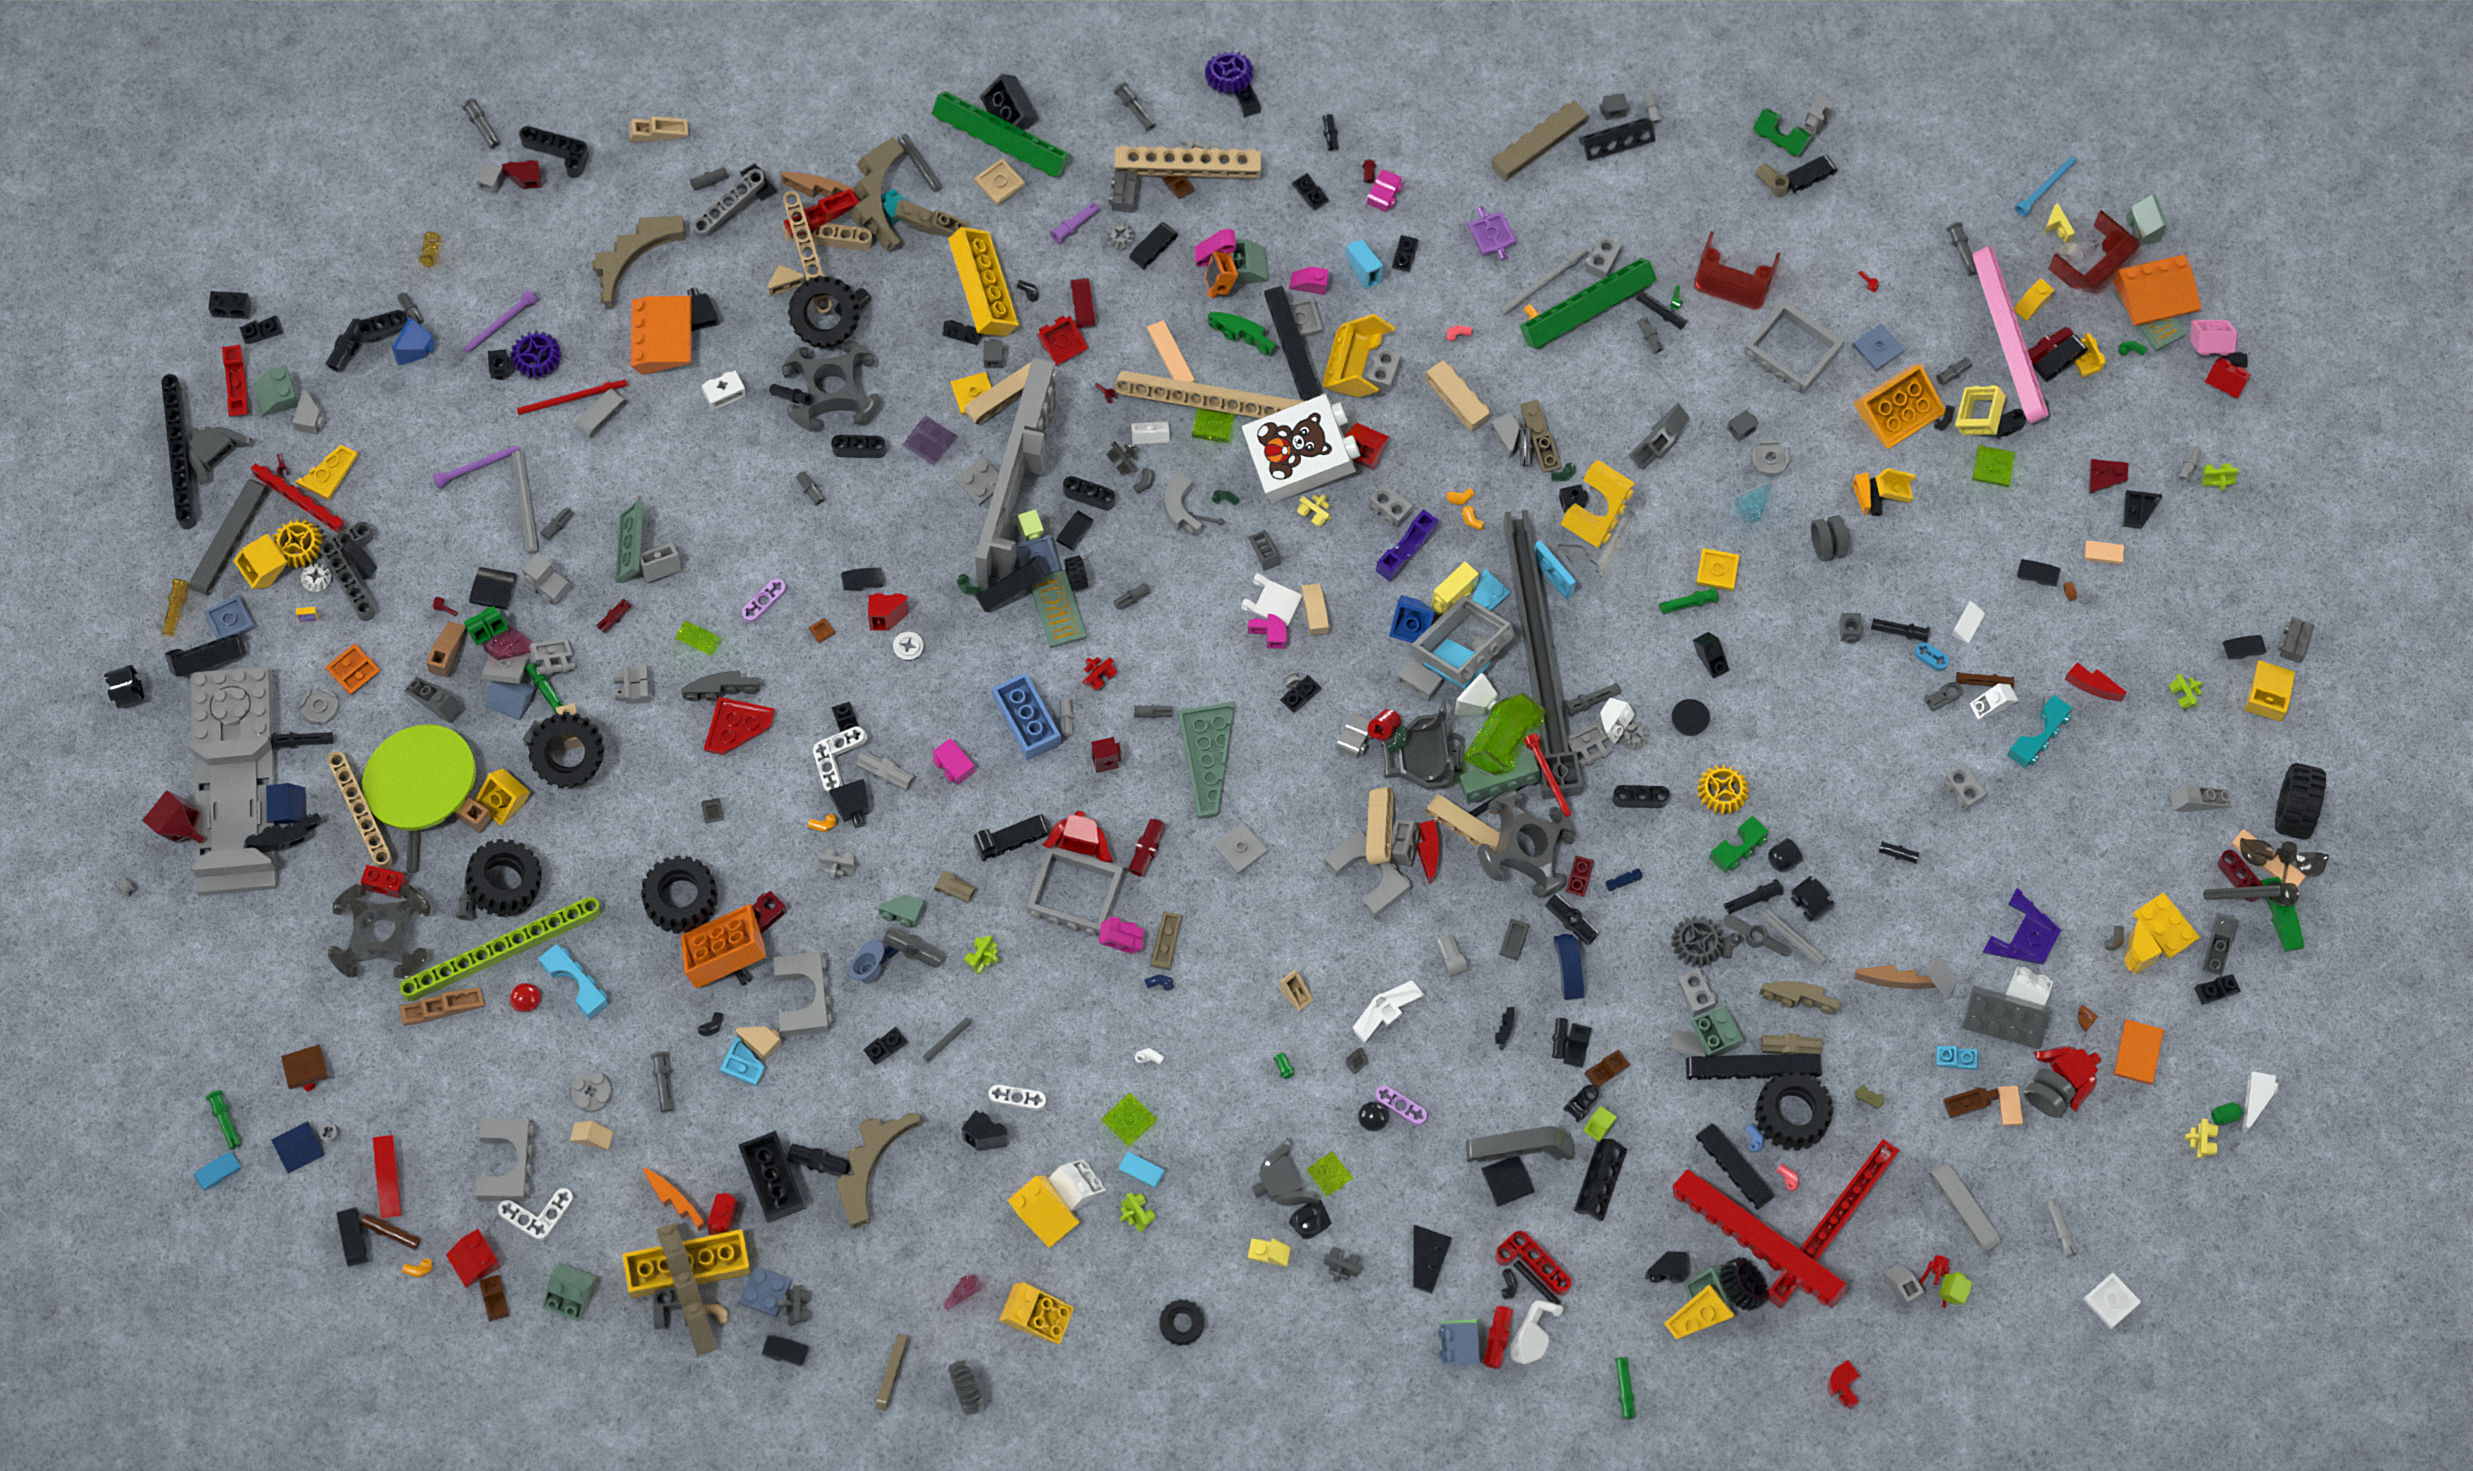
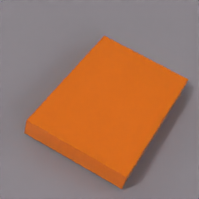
[2113,1019,2164,1085]

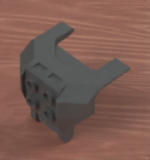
[1380,699,1454,790]

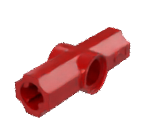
[1483,1306,1513,1369]

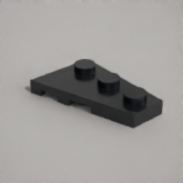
[1413,1225,1452,1294]

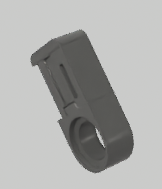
[1924,682,1962,711]
[1447,733,1463,772]

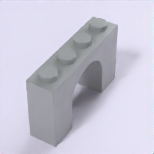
[1323,830,1410,919]
[773,952,832,1037]
[475,1118,534,1201]

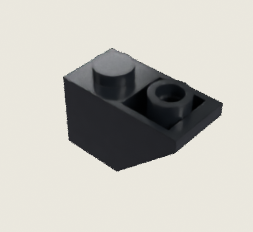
[1692,632,1729,679]
[1645,1251,1687,1283]

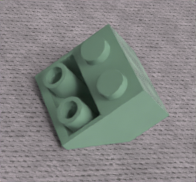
[1230,239,1268,283]
[1690,1006,1743,1056]
[542,1263,597,1322]

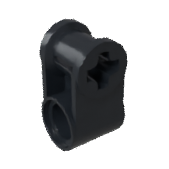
[1995,409,2026,440]
[1563,1085,1599,1123]

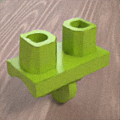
[2202,463,2238,491]
[2168,673,2203,710]
[964,935,999,975]
[1120,1192,1155,1233]

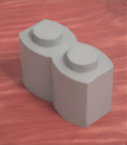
[1336,713,1372,758]

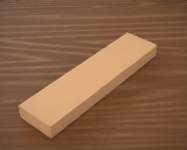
[1147,320,1195,383]
[2231,829,2306,892]

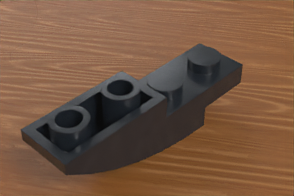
[243,813,321,852]

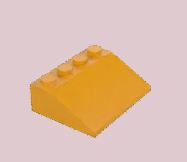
[1853,364,1945,449]

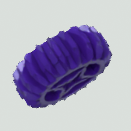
[1205,51,1253,95]
[511,331,562,379]

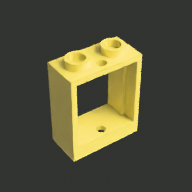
[1955,385,2006,435]
[1431,562,1479,615]

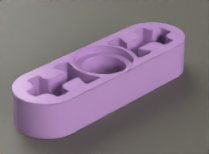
[742,579,786,623]
[1375,1086,1427,1126]

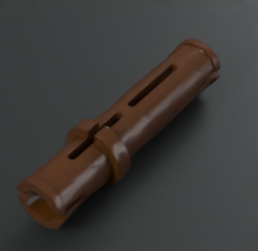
[1956,672,2014,689]
[360,1214,421,1250]

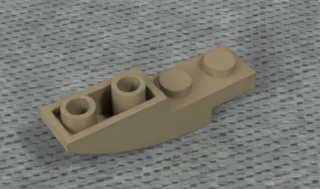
[894,199,969,237]
[1520,399,1561,473]
[1759,981,1840,1015]

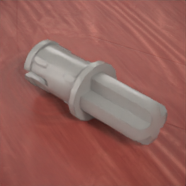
[1643,90,1662,125]
[2178,446,2201,482]
[1058,699,1073,737]

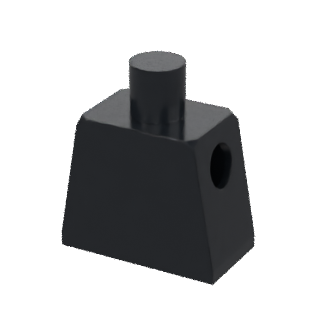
[687,288,719,331]
[829,779,870,828]

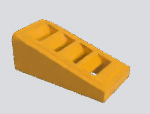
[1852,472,1871,515]

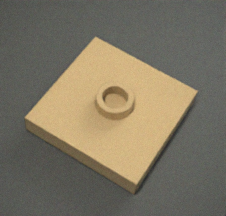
[974,158,1025,206]

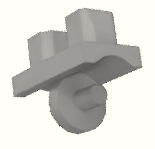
[818,849,854,881]

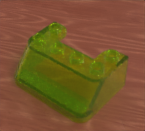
[1463,692,1547,775]

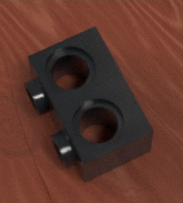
[208,291,251,319]

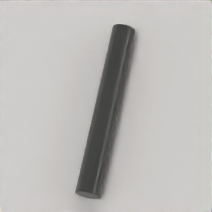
[922,1018,971,1062]

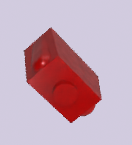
[707,1192,739,1236]

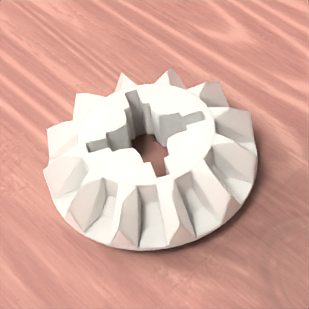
[301,563,332,592]
[893,632,924,661]

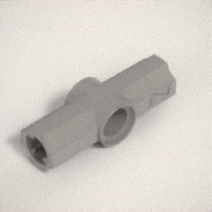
[856,751,914,791]

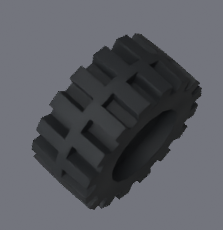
[1064,555,1088,591]

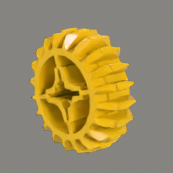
[272,518,323,569]
[1697,764,1749,815]

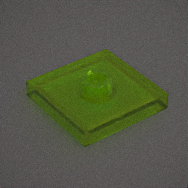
[1192,408,1234,443]
[1972,445,2015,488]
[1101,1092,1157,1148]

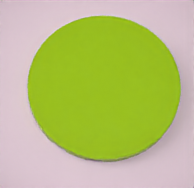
[362,724,476,831]

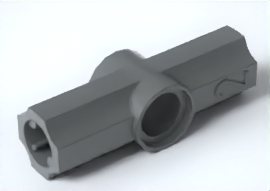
[883,927,943,968]

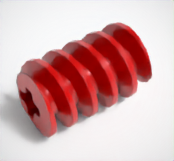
[1367,709,1401,740]

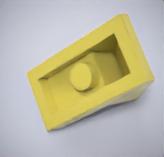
[2044,203,2075,243]
[1248,1238,1291,1267]

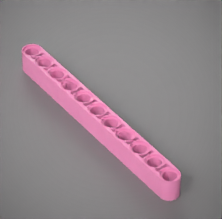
[1972,245,2049,424]

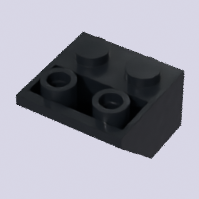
[961,1110,1009,1151]

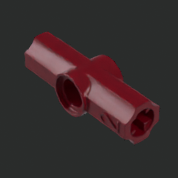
[2028,326,2074,366]
[1128,818,1165,877]

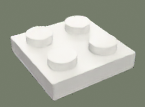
[2083,1273,2141,1329]

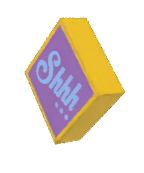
[296,607,318,622]

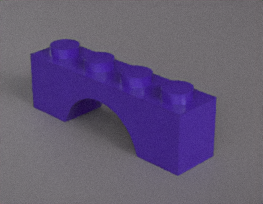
[1376,509,1438,582]

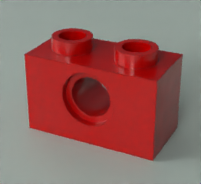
[360,864,407,899]

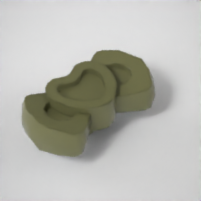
[1855,1085,1884,1109]

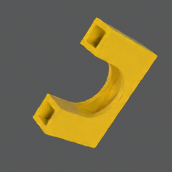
[1561,459,1635,548]

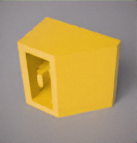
[233,534,288,589]

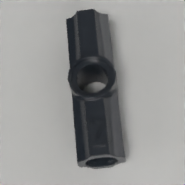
[326,318,366,372]
[1545,894,1599,946]
[787,1143,850,1177]

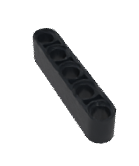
[1695,1123,1774,1210]

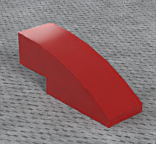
[2065,662,2127,702]
[1417,819,1439,884]

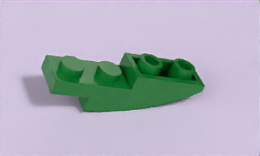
[1208,312,1276,357]
[2260,877,2304,952]

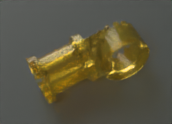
[419,231,440,268]

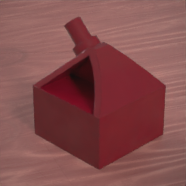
[142,790,204,844]

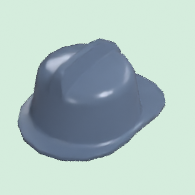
[848,940,884,984]

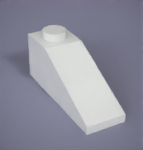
[2242,1071,2278,1133]

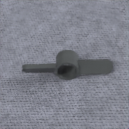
[1723,914,1790,956]

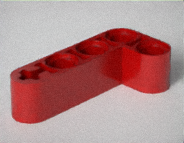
[1495,1230,1571,1296]

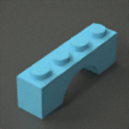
[538,944,608,1020]

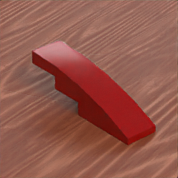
[784,189,859,239]
[373,1134,402,1219]

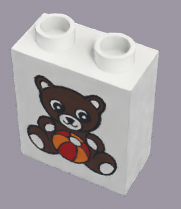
[1242,394,1361,503]

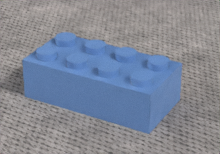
[992,673,1061,760]

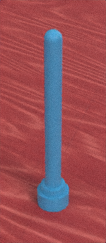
[2015,157,2076,217]

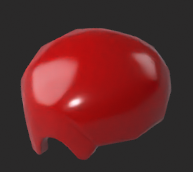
[510,983,541,1013]

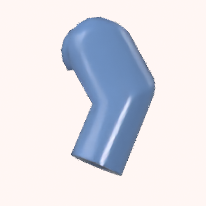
[1745,1123,1764,1152]

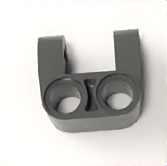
[653,1287,687,1330]

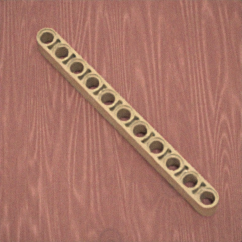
[1115,371,1304,418]

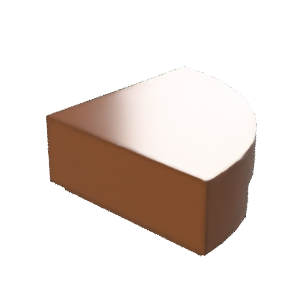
[2078,1005,2098,1032]

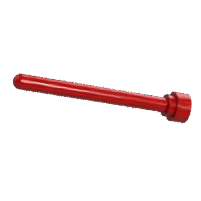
[1523,733,1571,817]

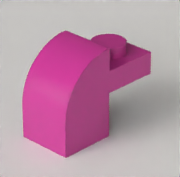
[1248,614,1286,649]

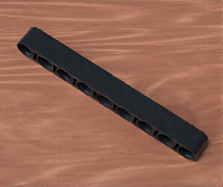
[161,374,196,530]

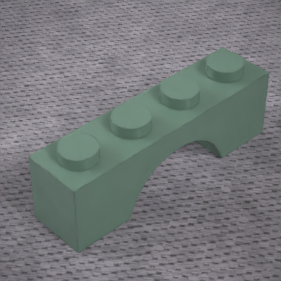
[1459,752,1540,804]

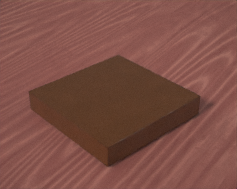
[281,1044,328,1090]

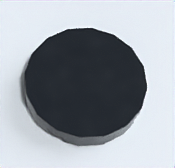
[1671,699,1710,736]

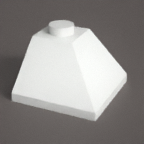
[1454,673,1497,716]

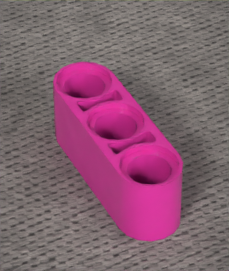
[1195,229,1236,267]

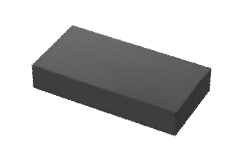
[1499,919,1529,961]

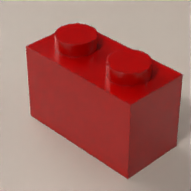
[2204,358,2251,399]

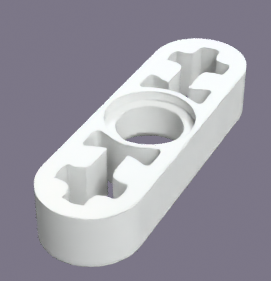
[989,1085,1046,1111]

